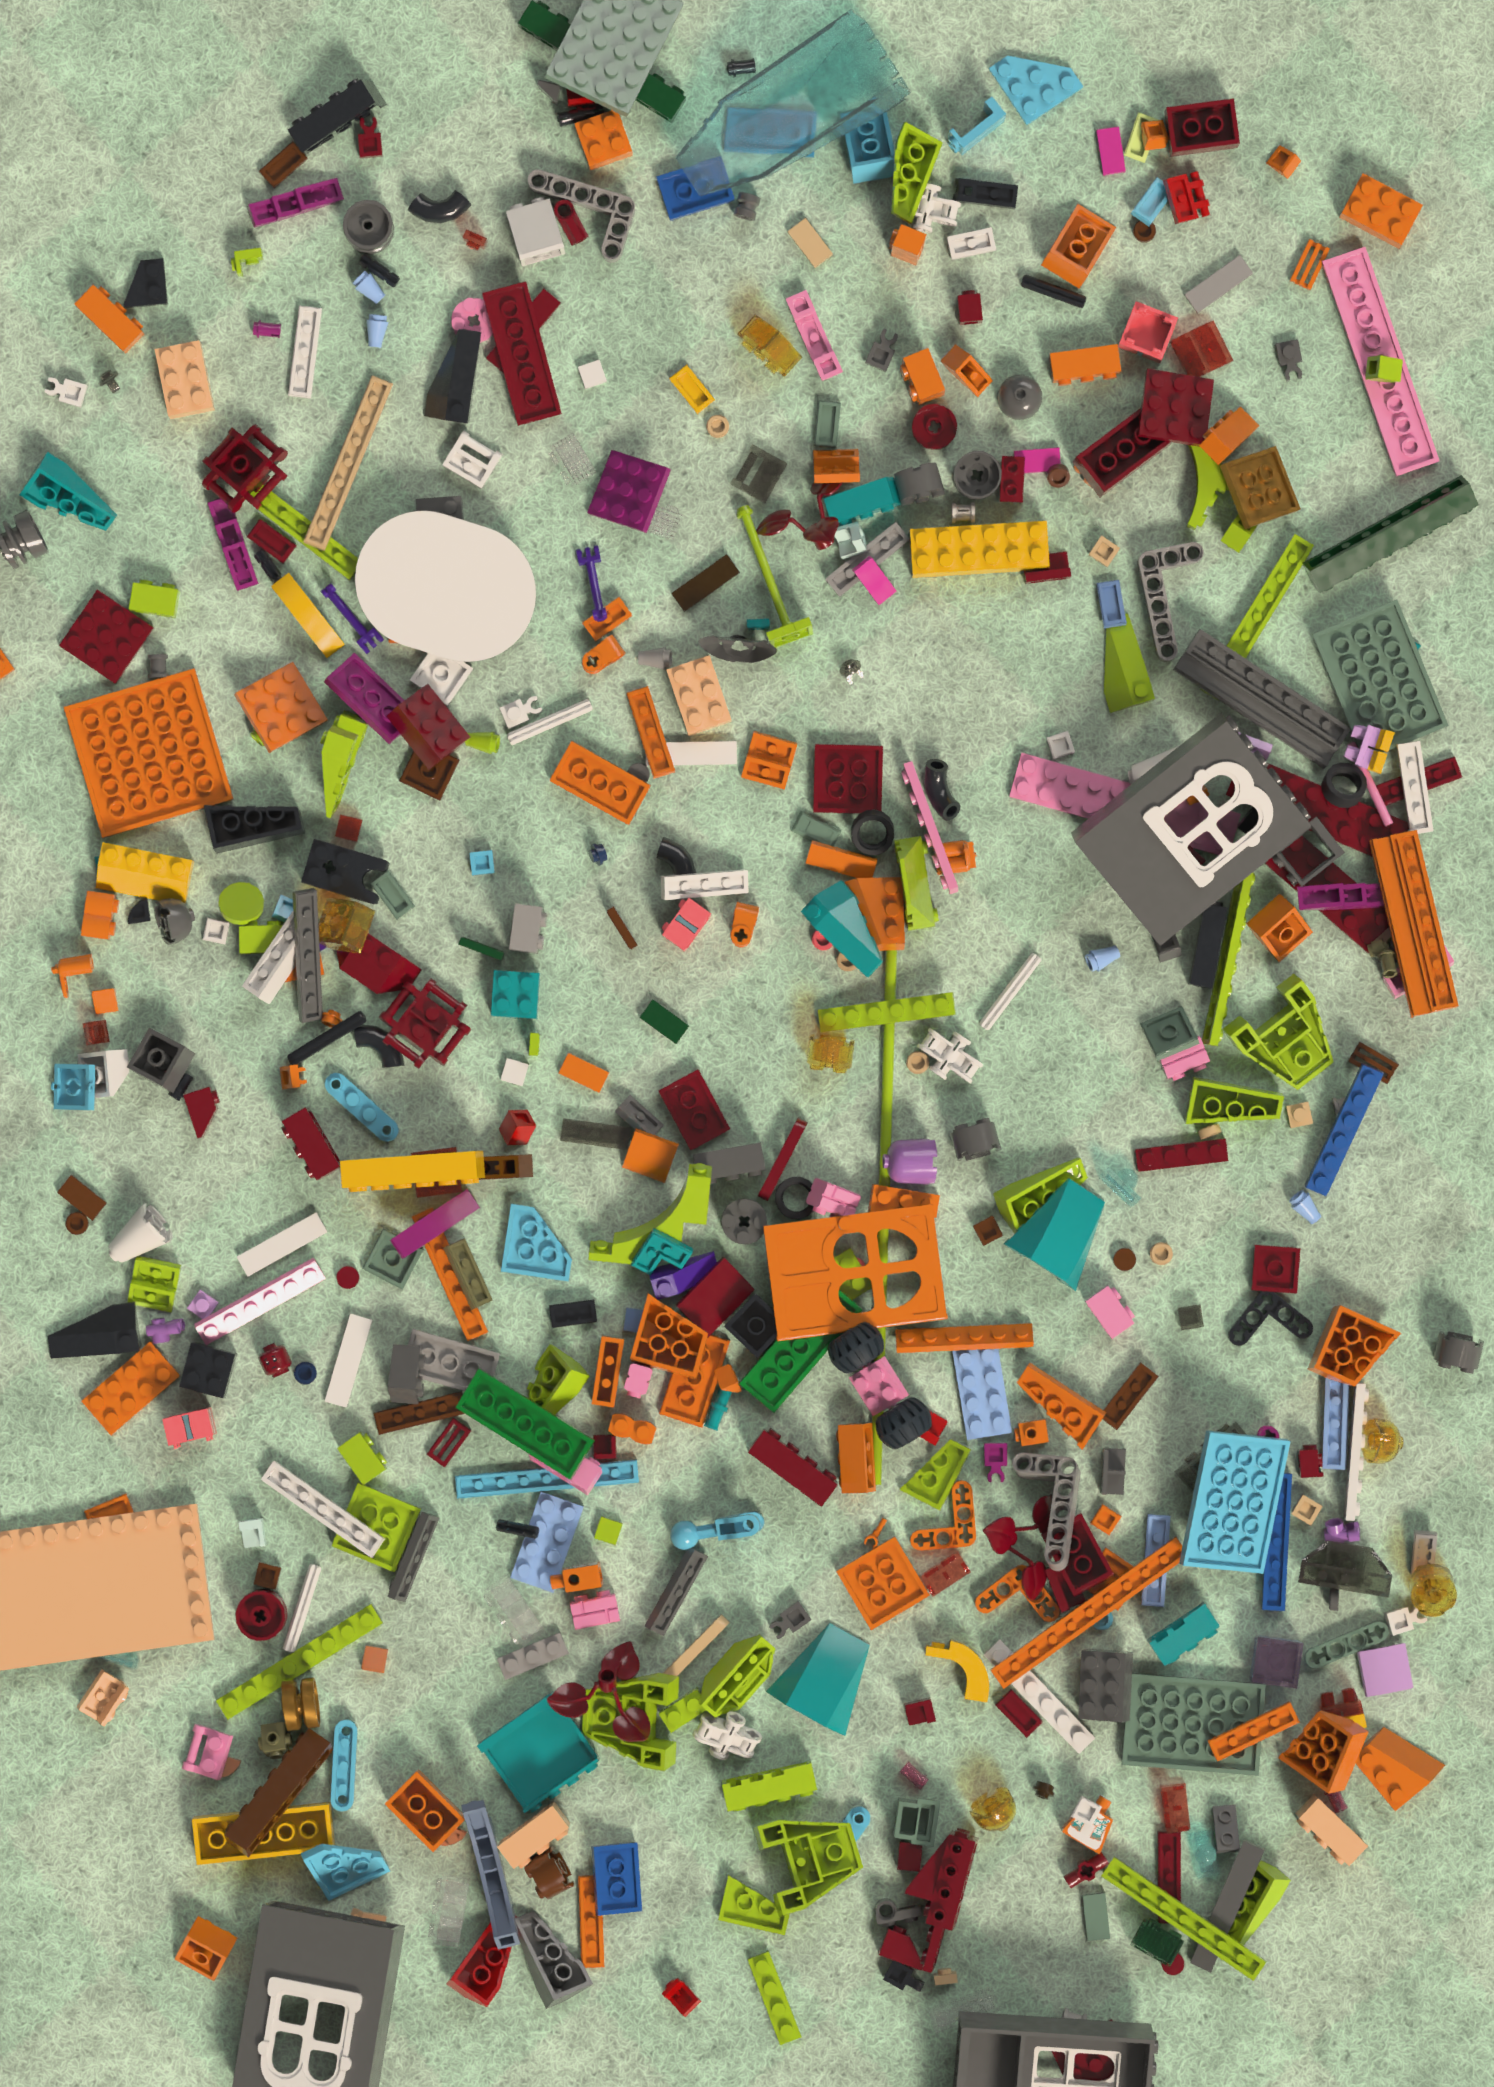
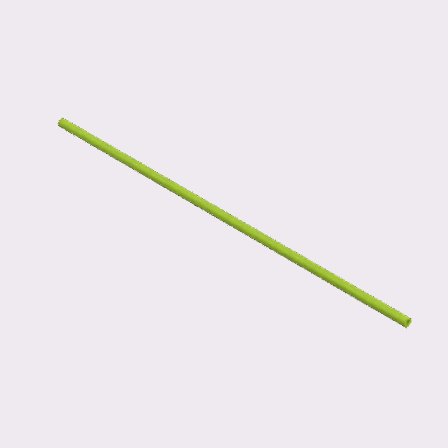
[872,950,897,1485]

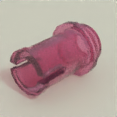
[899,1761,929,1790]
[1324,1791,1348,1813]

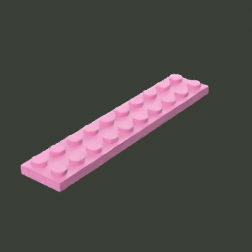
[1322,247,1440,477]
[1009,753,1241,855]

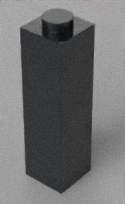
[1188,901,1228,989]

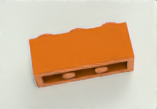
[889,224,927,266]
[75,285,144,354]
[1049,344,1121,386]
[1199,406,1260,465]
[592,1335,625,1408]
[836,1423,876,1494]

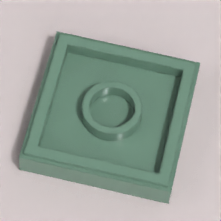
[1140,1006,1200,1061]
[362,1228,424,1290]

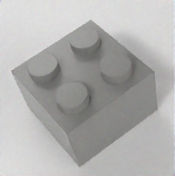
[509,904,547,954]

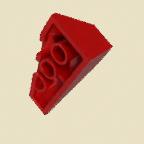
[446,1915,517,2007]

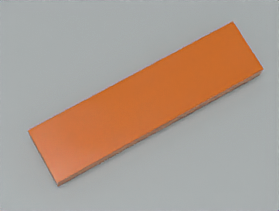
[626,686,675,779]
[1207,1701,1300,1762]
[578,1875,605,1968]

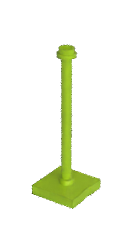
[736,505,813,648]

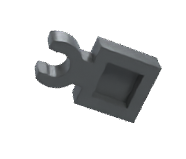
[865,329,898,372]
[1275,339,1302,381]
[769,1601,812,1639]

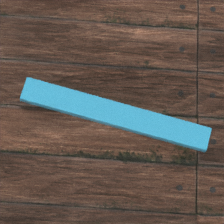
[455,1460,639,1499]

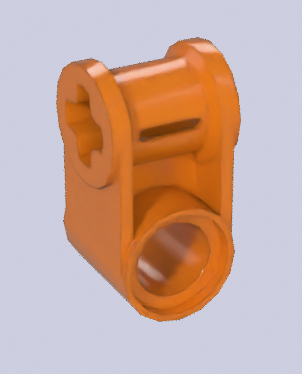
[582,634,626,674]
[731,902,759,947]

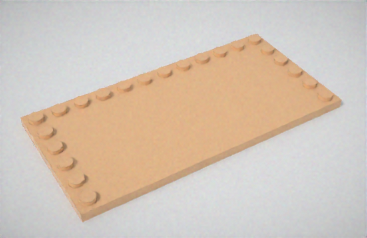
[0,1504,215,1671]

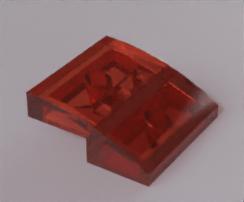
[1170,320,1233,377]

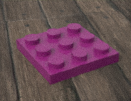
[587,450,671,533]

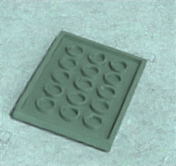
[545,0,684,117]
[1312,599,1449,752]
[1121,1673,1266,1776]

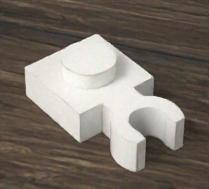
[44,377,88,408]
[500,696,542,729]
[1384,1605,1427,1636]

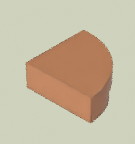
[221,1757,242,1778]
[441,1828,467,1846]

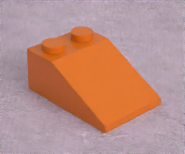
[1041,204,1116,289]

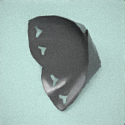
[698,635,778,663]

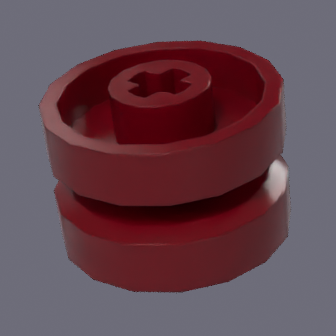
[235,1589,288,1641]

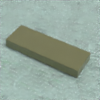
[444,1238,493,1310]

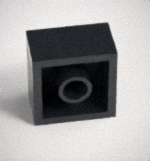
[724,1293,777,1358]
[179,1342,237,1398]

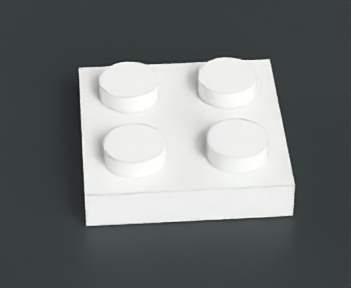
[410,653,473,706]

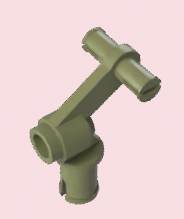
[1367,927,1397,978]

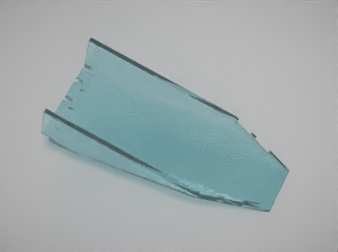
[676,9,911,196]

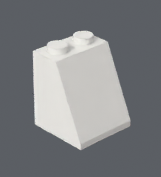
[506,197,565,267]

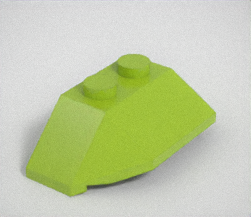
[699,1634,775,1717]

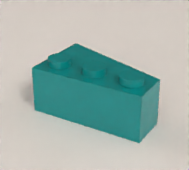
[823,477,901,526]
[1146,1602,1220,1666]

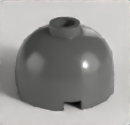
[997,375,1042,420]
[154,898,195,945]

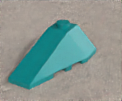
[19,452,117,531]
[801,880,883,977]

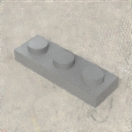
[497,1632,569,1680]

